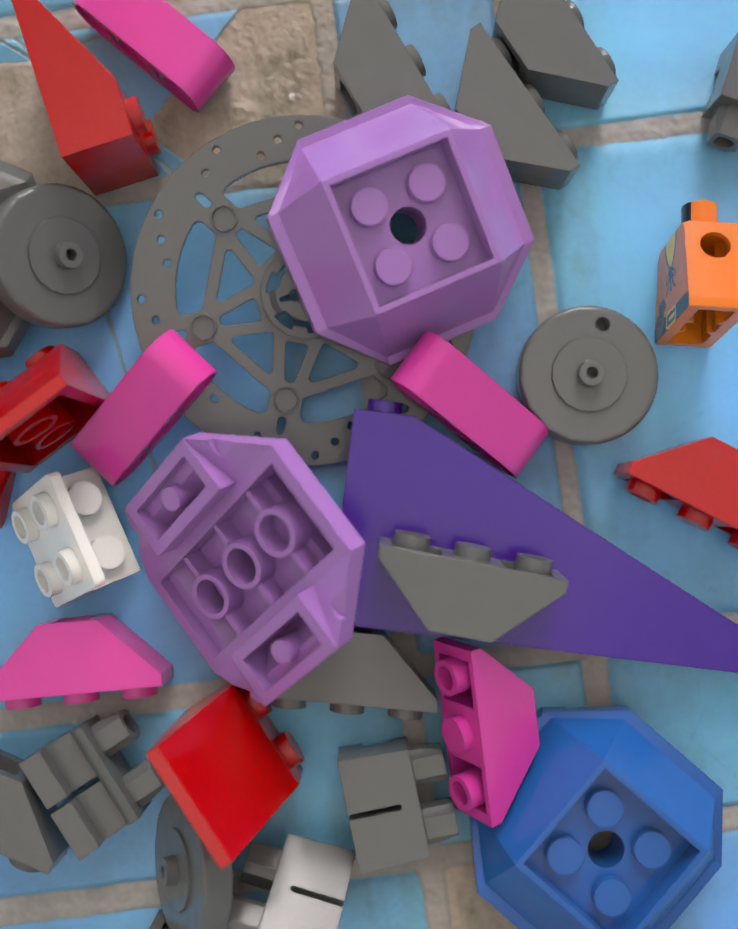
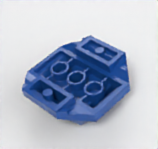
[469,706,723,929]

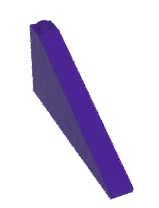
[342,399,738,673]

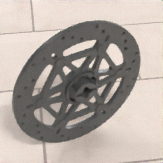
[130,114,474,465]

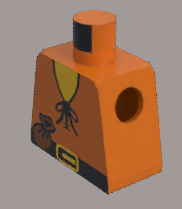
[655,200,738,348]

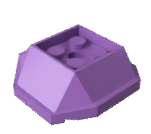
[266,95,535,365]
[124,433,365,707]

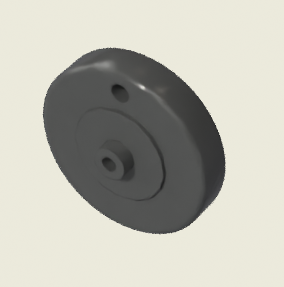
[0,183,127,329]
[515,306,658,446]
[155,794,233,929]

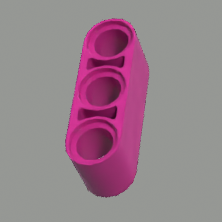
[73,0,235,112]
[71,329,217,487]
[390,331,549,478]

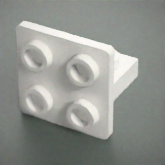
[11,467,141,608]

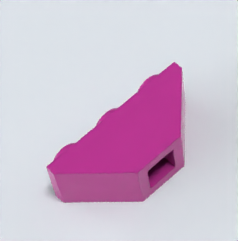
[0,613,174,710]
[433,637,540,828]

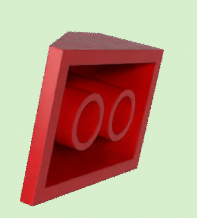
[11,0,162,196]
[0,343,110,473]
[146,682,305,869]

